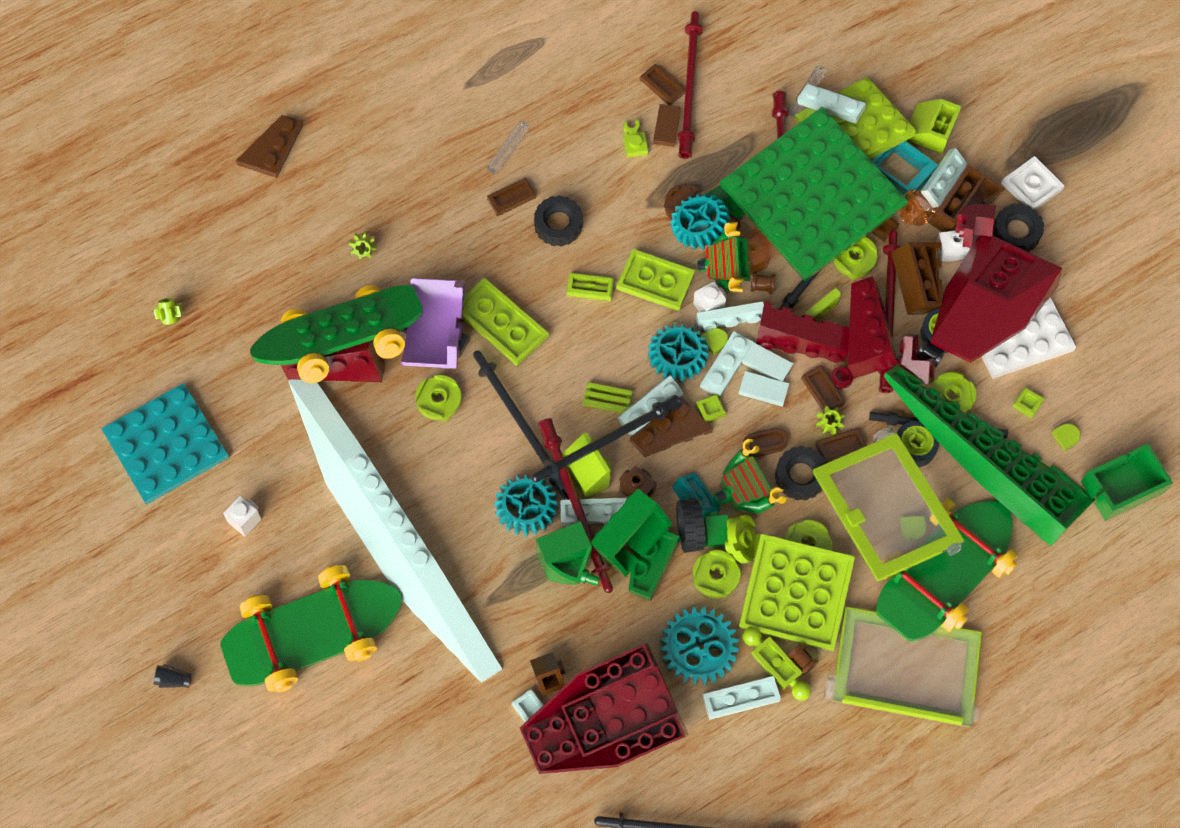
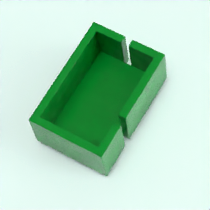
[1080,443,1173,521]
[590,489,673,577]

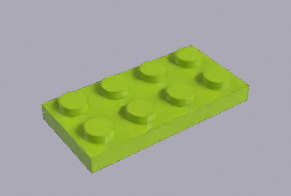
[461,278,549,367]

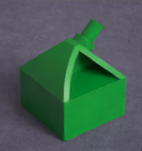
[536,521,601,586]

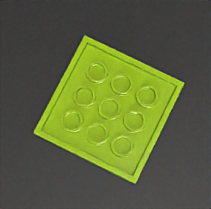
[795,77,916,160]
[739,534,855,651]

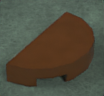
[664,185,701,220]

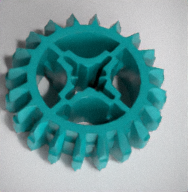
[670,192,731,250]
[648,322,709,383]
[494,473,558,537]

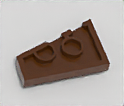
[236,115,303,178]
[630,397,713,457]

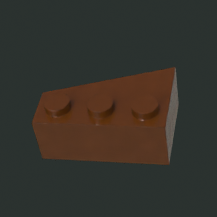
[928,164,1005,232]
[891,242,942,315]

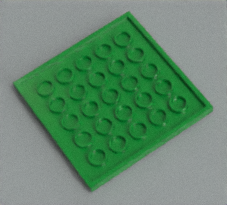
[720,107,908,281]

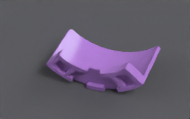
[401,277,465,369]

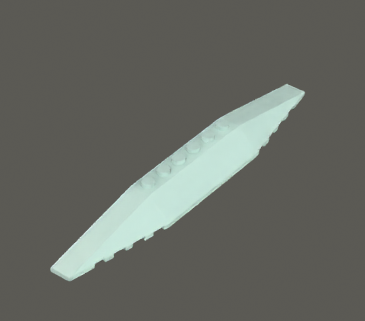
[289,380,502,683]

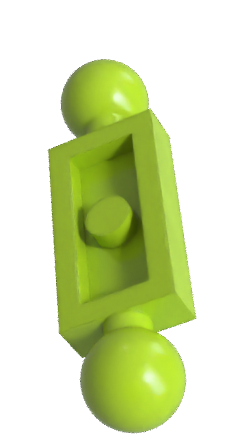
[742,627,811,701]

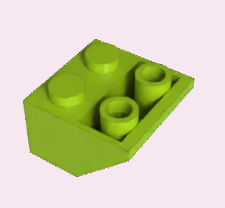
[907,99,962,154]
[563,432,612,499]

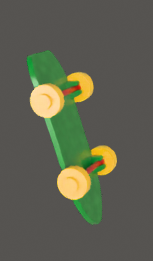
[250,285,424,383]
[876,498,1019,641]
[220,565,402,692]

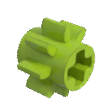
[349,231,377,260]
[153,298,184,325]
[815,406,845,436]

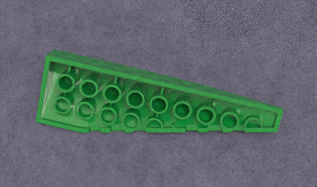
[884,365,1095,546]

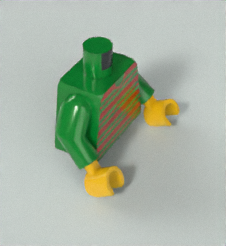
[697,222,750,292]
[713,439,786,514]

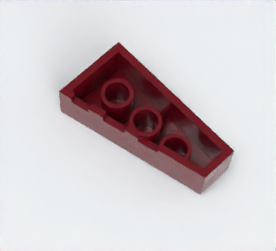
[848,276,899,378]
[756,301,849,363]
[281,340,385,383]

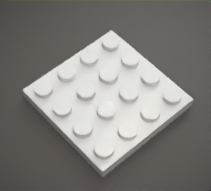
[982,297,1076,379]

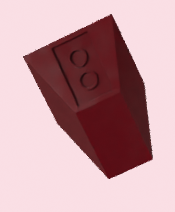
[931,235,1062,363]
[520,643,689,774]

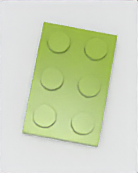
[616,248,695,311]

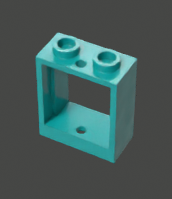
[871,141,938,203]

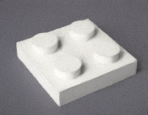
[1001,156,1065,210]

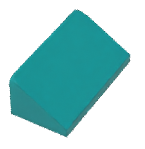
[672,472,721,517]

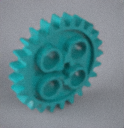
[660,606,739,686]

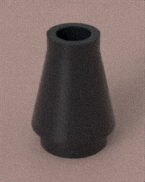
[153,664,192,688]

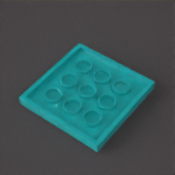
[101,383,229,505]

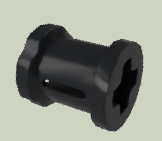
[917,340,946,368]

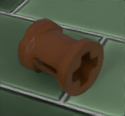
[750,272,776,295]
[788,643,819,675]

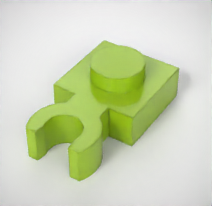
[623,120,648,158]

